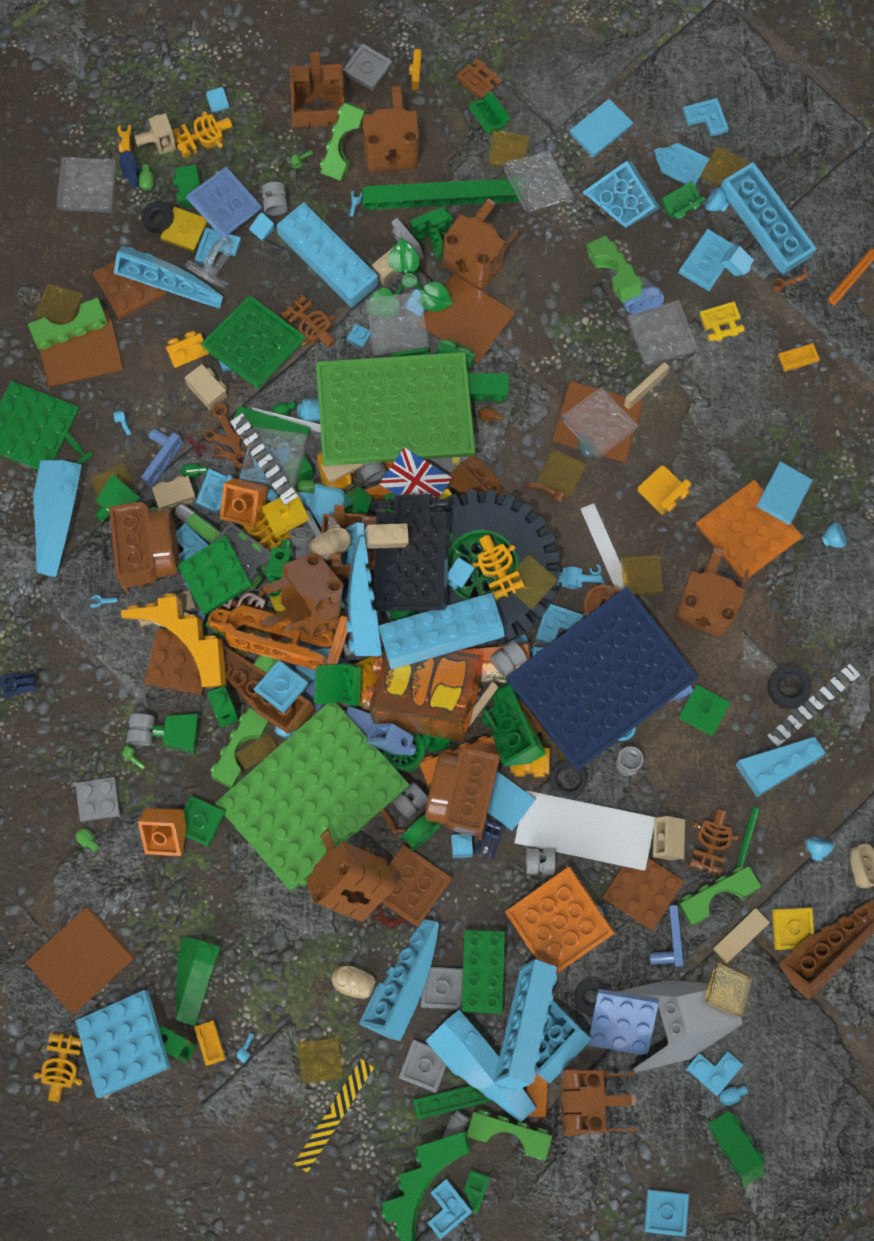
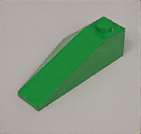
[494,684,546,766]
[176,937,222,1026]

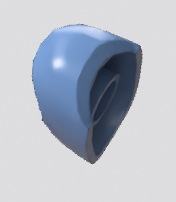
[623,286,664,316]

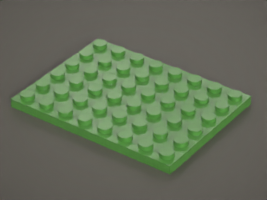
[316,352,475,466]
[215,702,410,892]

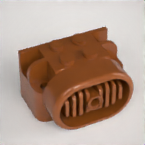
[109,502,180,594]
[425,749,500,840]

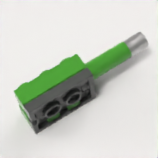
[174,504,271,591]

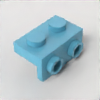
[194,469,232,513]

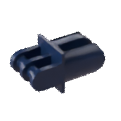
[119,150,141,189]
[0,671,38,697]
[475,819,505,859]

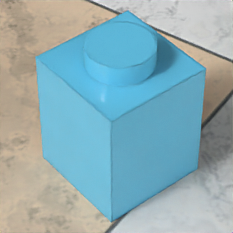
[720,246,754,276]
[447,557,475,590]
[451,834,473,858]

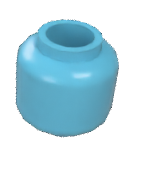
[297,398,320,423]

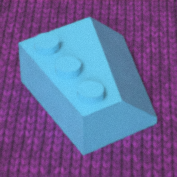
[583,161,660,228]
[534,999,591,1083]

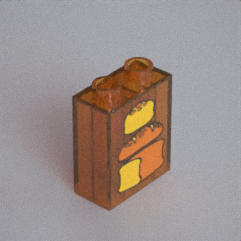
[362,651,483,742]

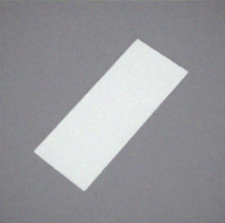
[515,791,656,871]

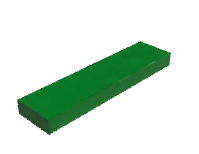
[234,406,310,446]
[413,1086,493,1120]

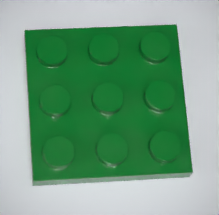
[177,535,253,615]

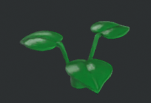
[368,238,453,318]

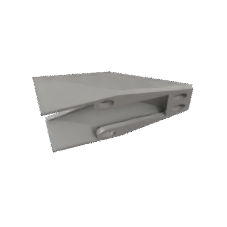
[616,980,742,1074]

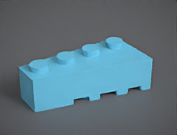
[736,737,825,797]

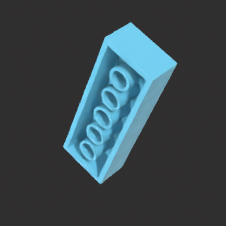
[720,162,816,275]
[277,202,378,308]
[378,593,505,670]
[494,959,557,1091]

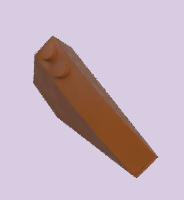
[448,455,511,496]
[223,645,315,734]
[779,899,874,1000]

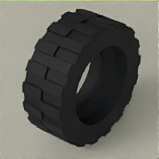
[767,665,812,709]

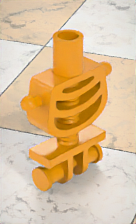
[172,111,232,157]
[242,511,289,552]
[471,535,525,601]
[34,1032,83,1102]

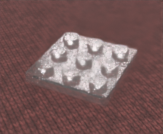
[502,150,573,213]
[56,157,117,213]
[365,291,429,355]
[627,300,698,367]
[561,387,639,459]
[239,427,308,489]

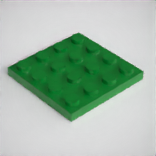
[201,295,306,389]
[0,381,80,470]

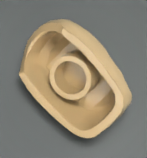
[309,528,352,562]
[850,844,874,888]
[332,965,375,999]

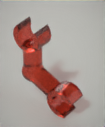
[370,907,410,930]

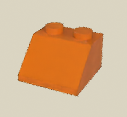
[219,478,268,528]
[137,808,186,856]

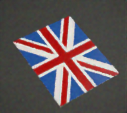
[379,447,452,498]

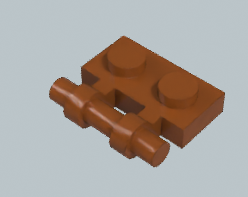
[456,58,503,99]

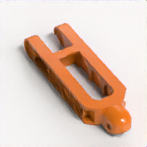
[208,605,335,670]

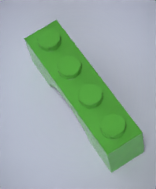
[320,102,369,181]
[587,236,643,303]
[28,298,108,350]
[210,708,271,789]
[678,866,761,927]
[467,1110,552,1161]

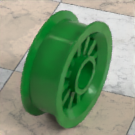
[382,728,425,773]
[400,814,442,851]

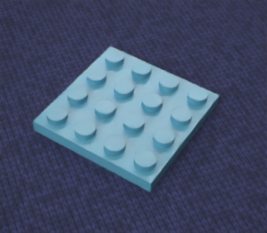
[75,990,170,1098]

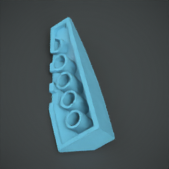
[114,246,223,309]
[33,460,82,577]
[346,535,382,656]
[359,919,439,1041]
[426,1010,536,1122]

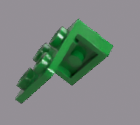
[314,663,362,706]

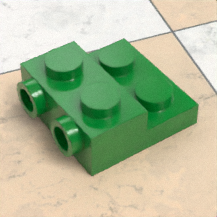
[410,206,453,241]

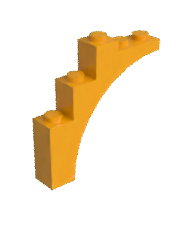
[121,594,226,688]

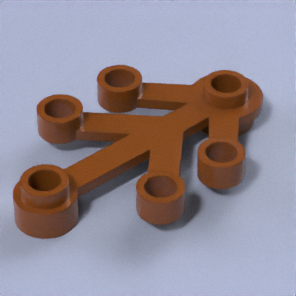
[205,403,258,470]

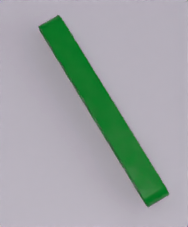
[362,178,524,210]

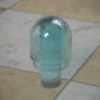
[576,433,596,458]

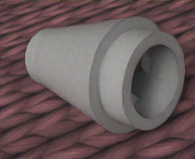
[443,1110,470,1138]

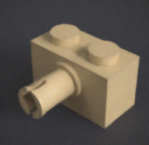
[134,114,176,155]

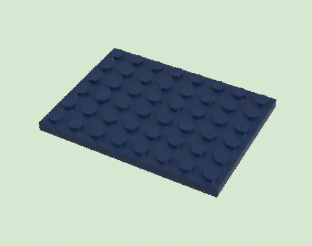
[505,587,699,771]

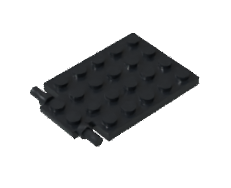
[373,493,451,611]

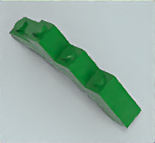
[381,1132,472,1241]

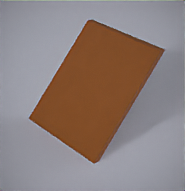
[416,274,515,363]
[40,310,123,388]
[552,381,643,463]
[25,906,135,1015]

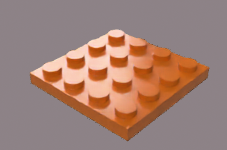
[696,480,803,581]
[505,866,615,974]

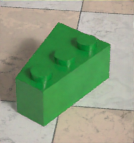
[708,1111,765,1188]

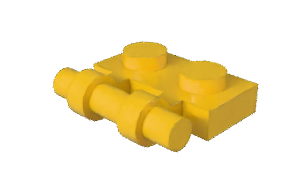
[699,301,745,342]

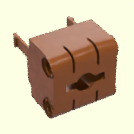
[290,52,345,128]
[362,86,419,173]
[443,198,518,289]
[321,505,376,582]
[675,547,749,637]
[260,553,343,640]
[306,828,395,922]
[560,1070,637,1136]

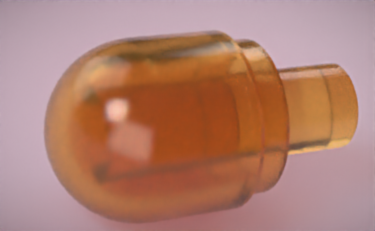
[478,406,504,423]

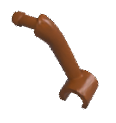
[773,267,808,292]
[524,482,565,503]
[381,809,406,835]

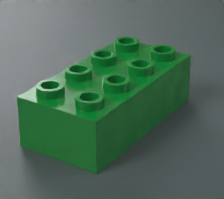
[461,930,505,1015]

